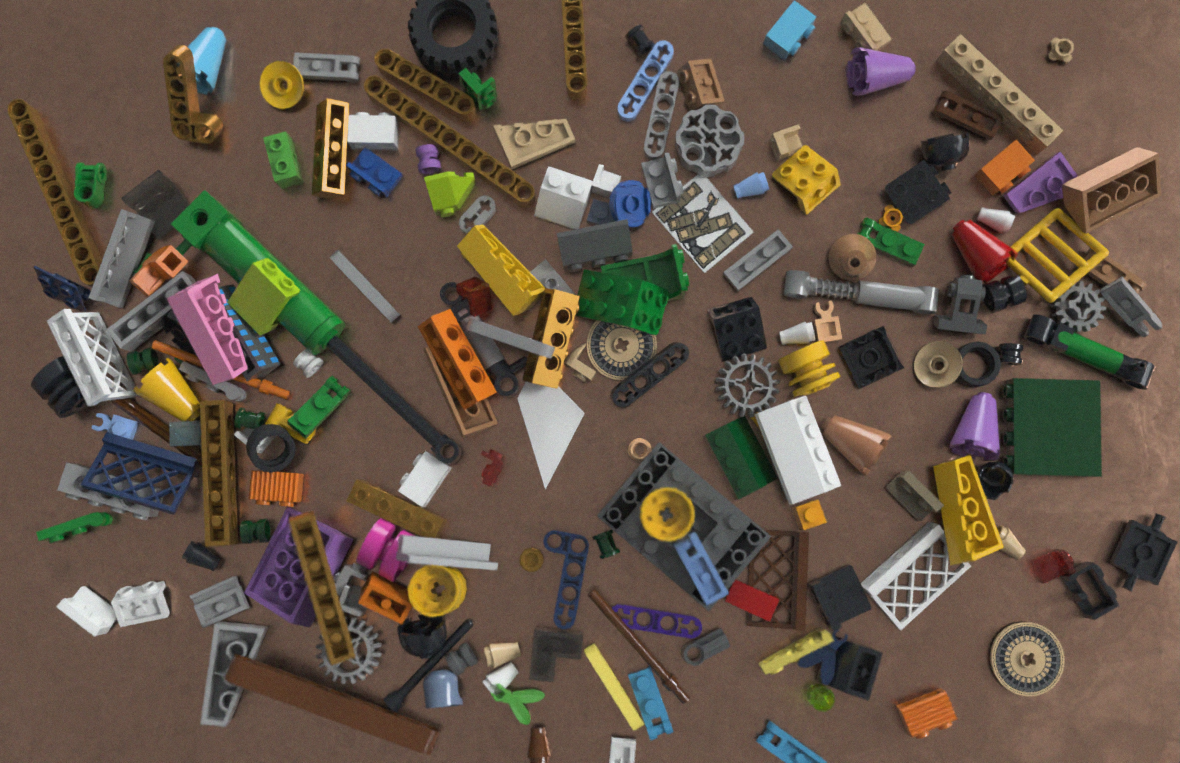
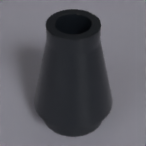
[182,541,221,572]

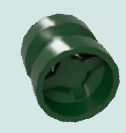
[126,347,159,375]
[240,519,271,544]

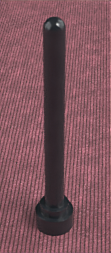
[383,619,474,713]

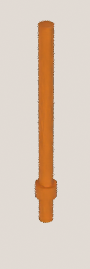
[152,340,290,400]

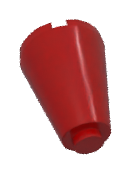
[952,220,1018,285]

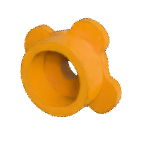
[879,205,904,232]

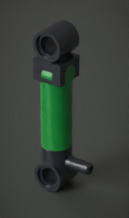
[1024,314,1156,390]

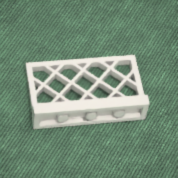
[47,309,137,406]
[861,521,971,630]

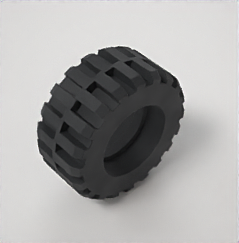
[408,0,499,79]

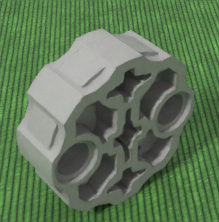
[674,105,744,178]

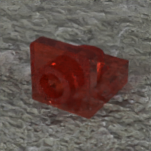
[481,449,506,488]
[1030,549,1075,583]

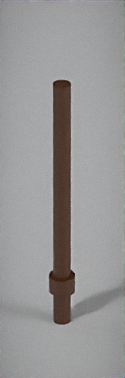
[588,589,690,704]

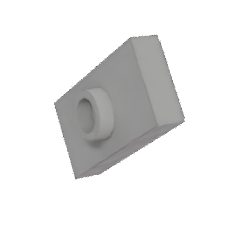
[530,259,576,295]

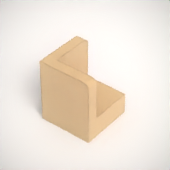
[770,124,803,161]

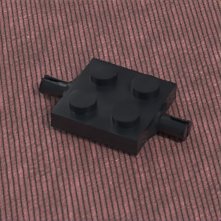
[1110,513,1177,592]

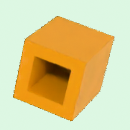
[791,499,827,530]

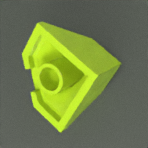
[424,172,476,217]

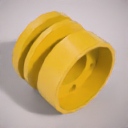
[777,340,841,397]
[639,488,694,541]
[408,565,467,617]

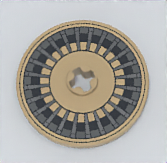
[586,320,657,380]
[990,622,1064,696]

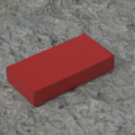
[725,579,779,622]

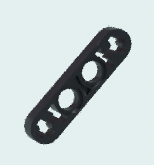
[610,342,689,407]

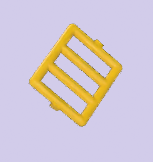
[1006,208,1109,303]

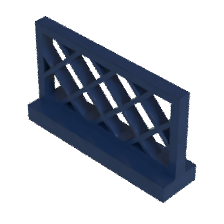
[81,432,200,515]

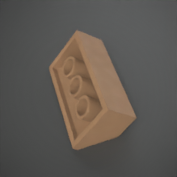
[1062,147,1161,234]

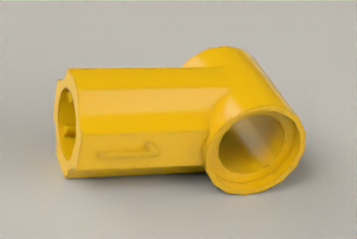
[265,403,316,444]

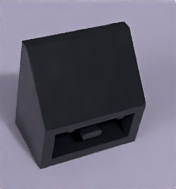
[816,634,883,701]

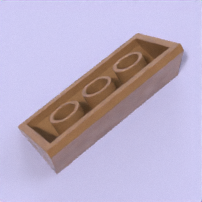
[423,347,498,439]

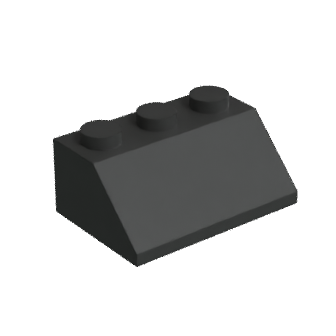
[557,219,633,272]

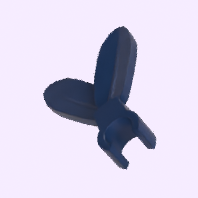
[798,629,848,685]

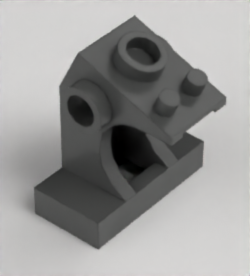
[933,275,987,335]

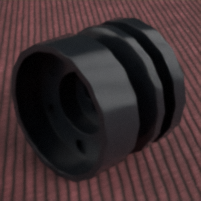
[31,356,87,418]

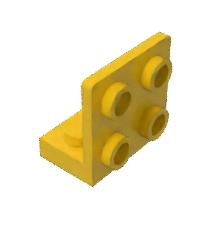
[772,145,841,215]

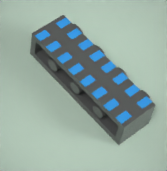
[218,284,280,381]

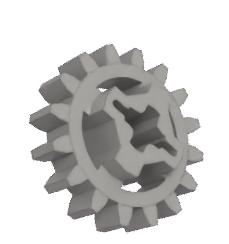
[1051,281,1106,333]

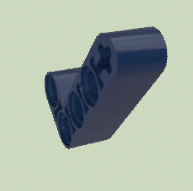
[543,530,589,629]

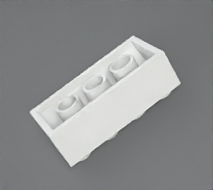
[755,395,841,505]

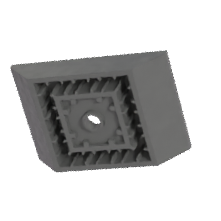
[597,442,771,611]

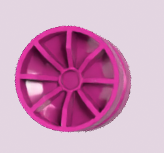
[356,518,415,582]

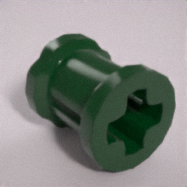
[234,407,266,430]
[592,529,620,559]

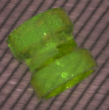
[807,683,835,712]

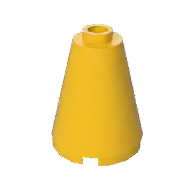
[133,358,200,423]

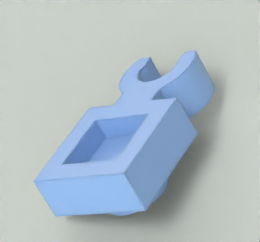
[92,413,139,440]

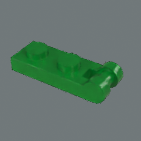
[857,218,925,267]
[287,376,351,439]
[36,512,113,544]

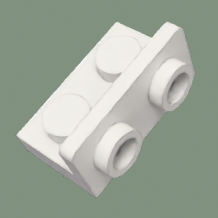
[111,581,170,627]
[57,586,117,636]

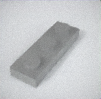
[723,229,793,292]

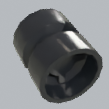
[982,274,1027,313]

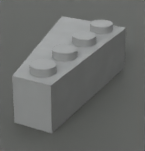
[200,621,269,727]

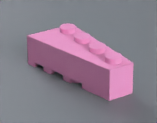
[167,274,248,385]

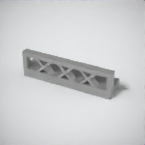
[89,209,155,308]
[396,535,498,570]

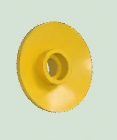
[260,61,304,109]

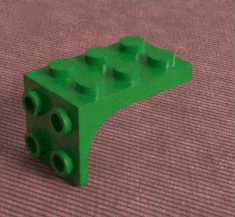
[601,244,690,301]
[575,269,669,335]

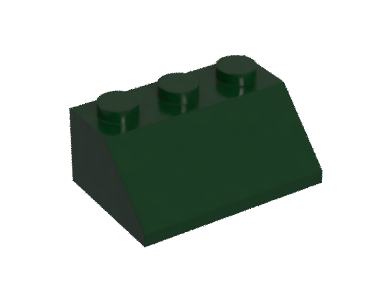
[703,415,778,500]

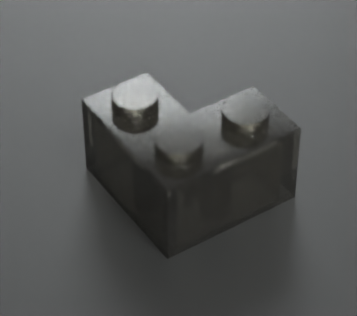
[529,627,584,682]

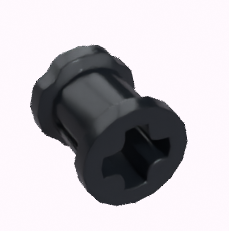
[625,25,655,56]

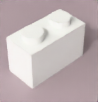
[347,112,399,150]
[399,451,452,507]

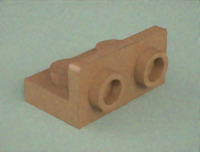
[678,59,725,111]

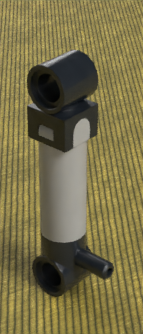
[440,282,527,398]

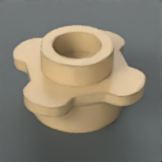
[1048,38,1074,63]

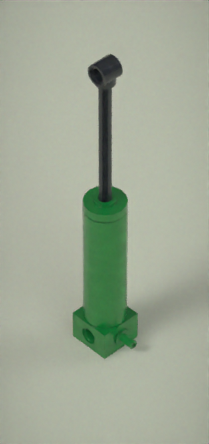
[171,190,462,464]

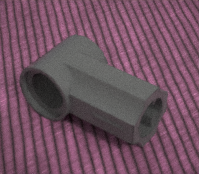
[681,628,730,666]

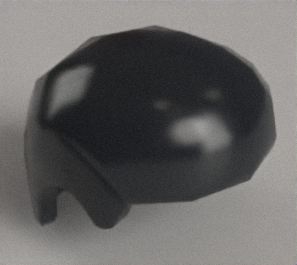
[977,462,1014,500]

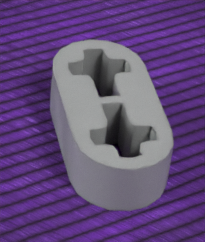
[459,195,496,235]

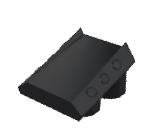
[839,326,904,389]

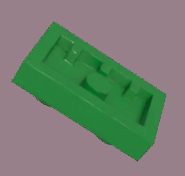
[458,68,497,111]

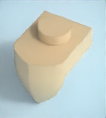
[564,343,596,382]

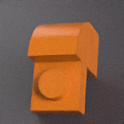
[130,245,188,297]

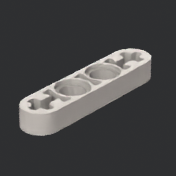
[644,71,679,160]
[329,250,400,323]
[466,318,555,359]

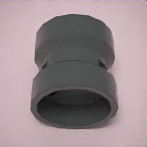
[445,642,478,676]

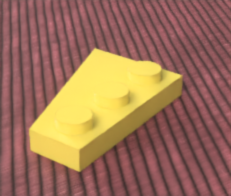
[758,627,834,675]

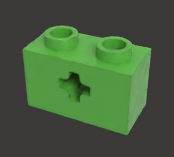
[263,131,304,189]

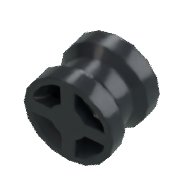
[999,343,1024,366]

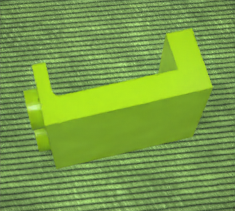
[227,258,300,336]

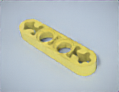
[583,643,645,731]

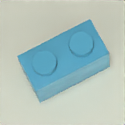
[763,0,816,60]

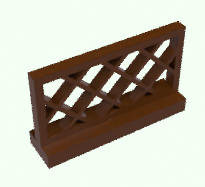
[747,530,809,631]

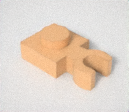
[813,301,842,343]

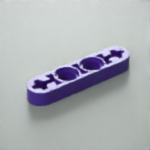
[612,604,702,638]

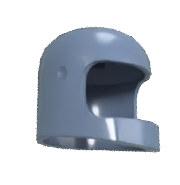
[423,669,463,708]

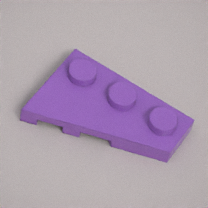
[1003,152,1078,214]

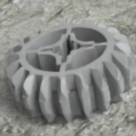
[715,354,780,418]
[316,617,382,684]

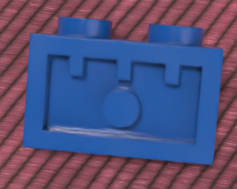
[346,147,403,198]

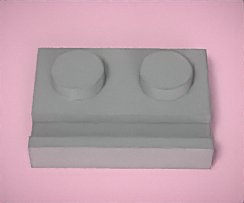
[190,576,250,628]

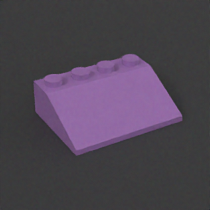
[244,506,354,627]

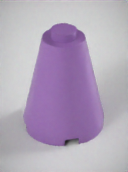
[847,47,915,96]
[950,392,1000,461]

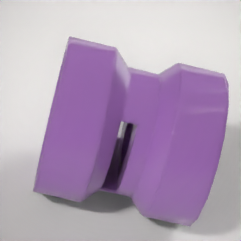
[415,144,442,174]

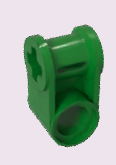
[74,162,107,209]

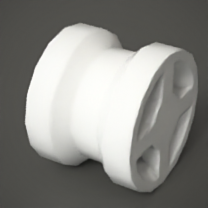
[293,349,323,378]

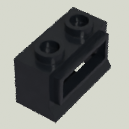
[1060,562,1120,620]

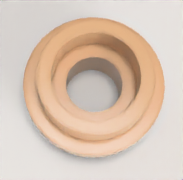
[628,438,652,462]

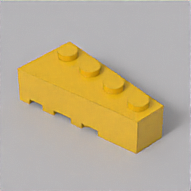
[457,224,545,316]
[933,455,1004,565]

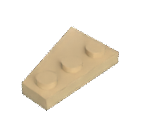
[493,119,576,169]

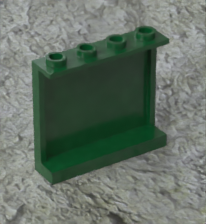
[1003,378,1102,477]

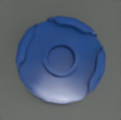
[609,180,651,227]

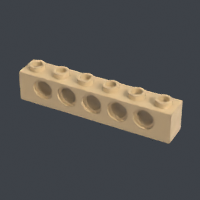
[937,34,1063,155]

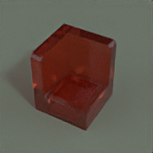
[456,276,492,317]

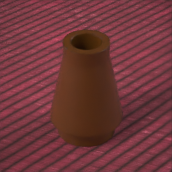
[527,727,551,763]

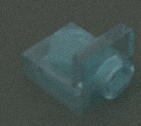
[169,421,202,447]

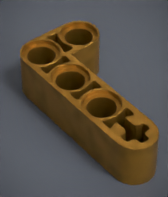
[163,45,223,143]

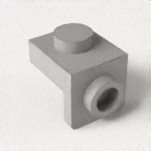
[334,563,370,596]

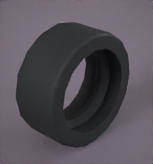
[956,341,1001,388]
[246,424,296,473]

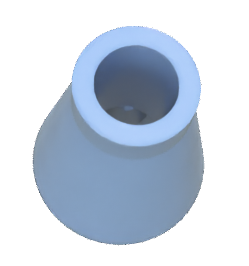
[733,172,770,198]

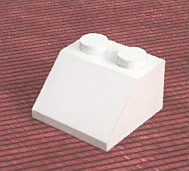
[534,166,593,230]

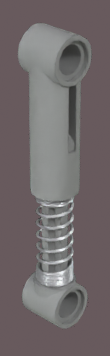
[784,270,939,314]

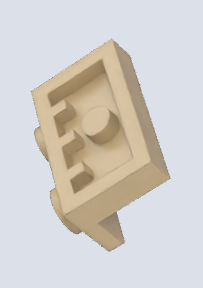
[841,3,892,51]

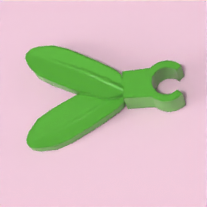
[490,683,545,725]

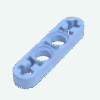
[618,41,674,122]

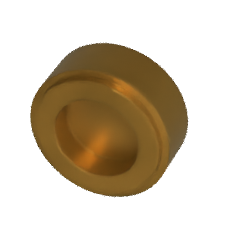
[519,548,544,572]

